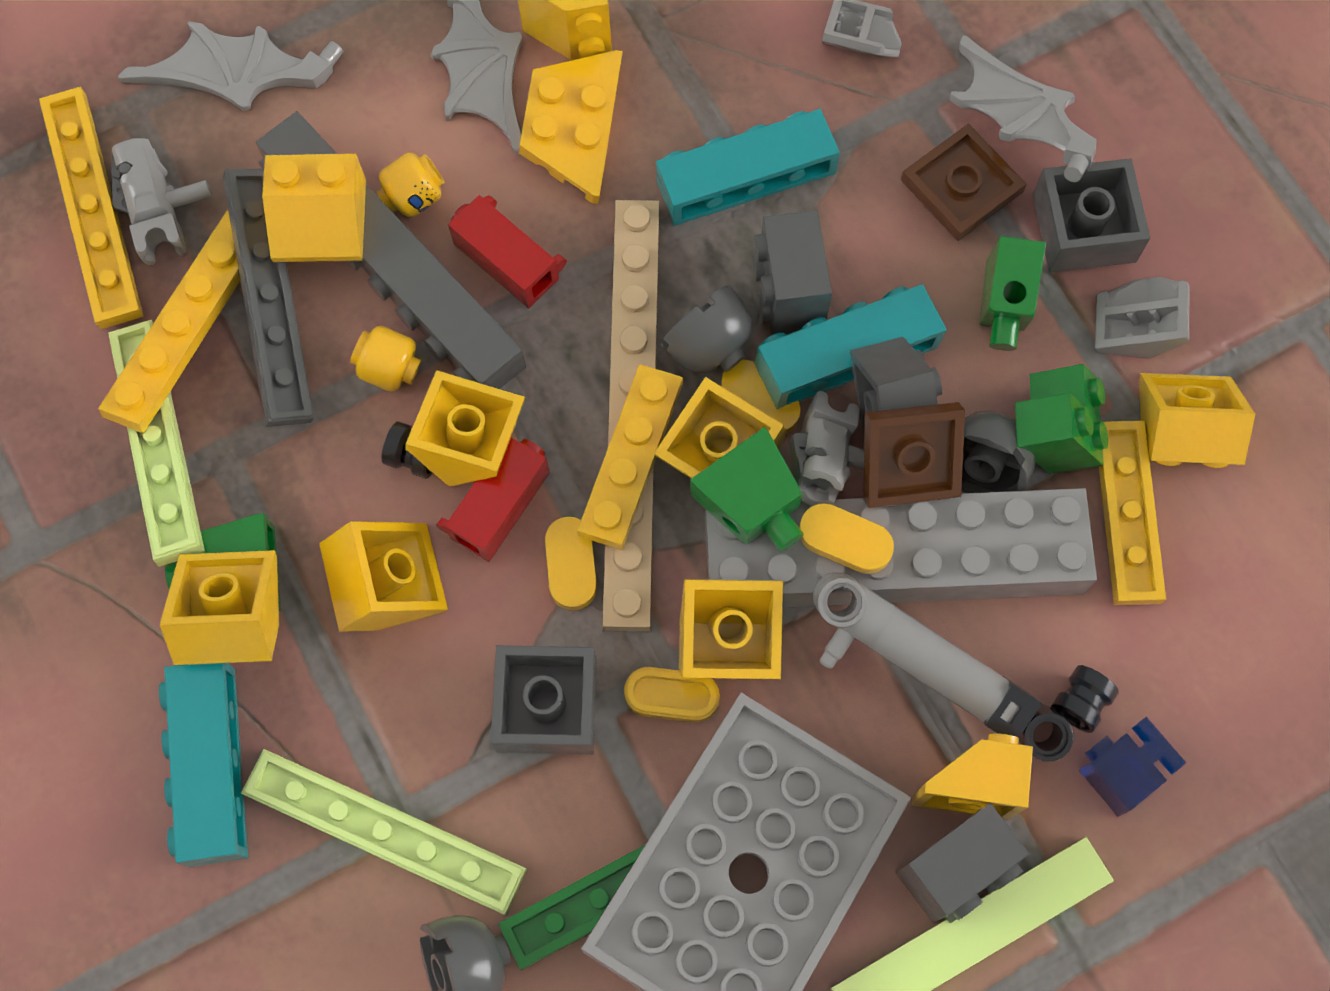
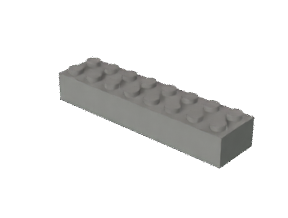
[705,488,1097,608]

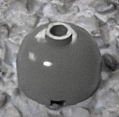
[661,285,752,373]
[961,411,1036,493]
[420,915,511,991]

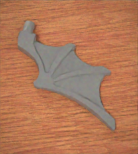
[431,0,525,158]
[118,21,344,111]
[950,35,1097,182]

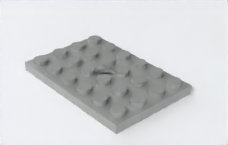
[581,693,912,991]

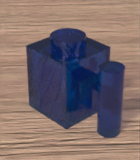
[1079,716,1187,817]

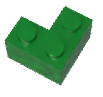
[1015,364,1108,474]

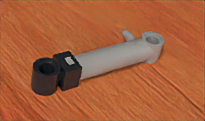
[813,572,1073,762]

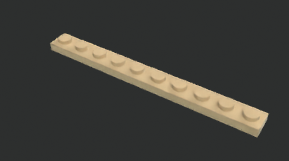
[603,200,659,632]

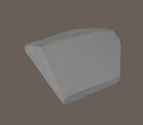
[822,0,902,57]
[1095,277,1190,358]

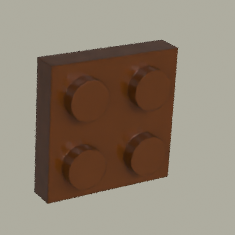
[901,123,1027,241]
[863,402,965,508]

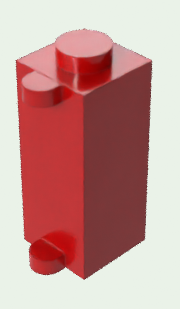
[448,195,567,309]
[436,437,550,562]

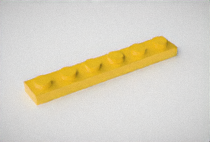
[39,86,144,330]
[98,210,240,434]

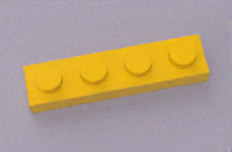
[577,364,683,550]
[1099,421,1166,605]

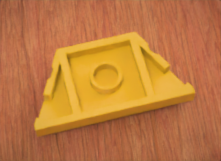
[519,50,623,204]

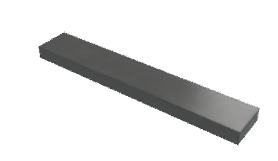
[223,169,314,427]

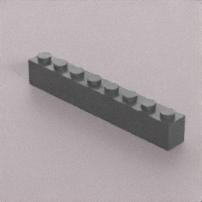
[256,111,526,389]

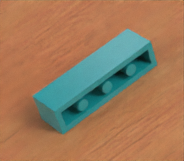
[656,108,840,226]
[754,284,947,409]
[159,663,248,867]

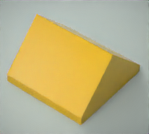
[406,370,525,487]

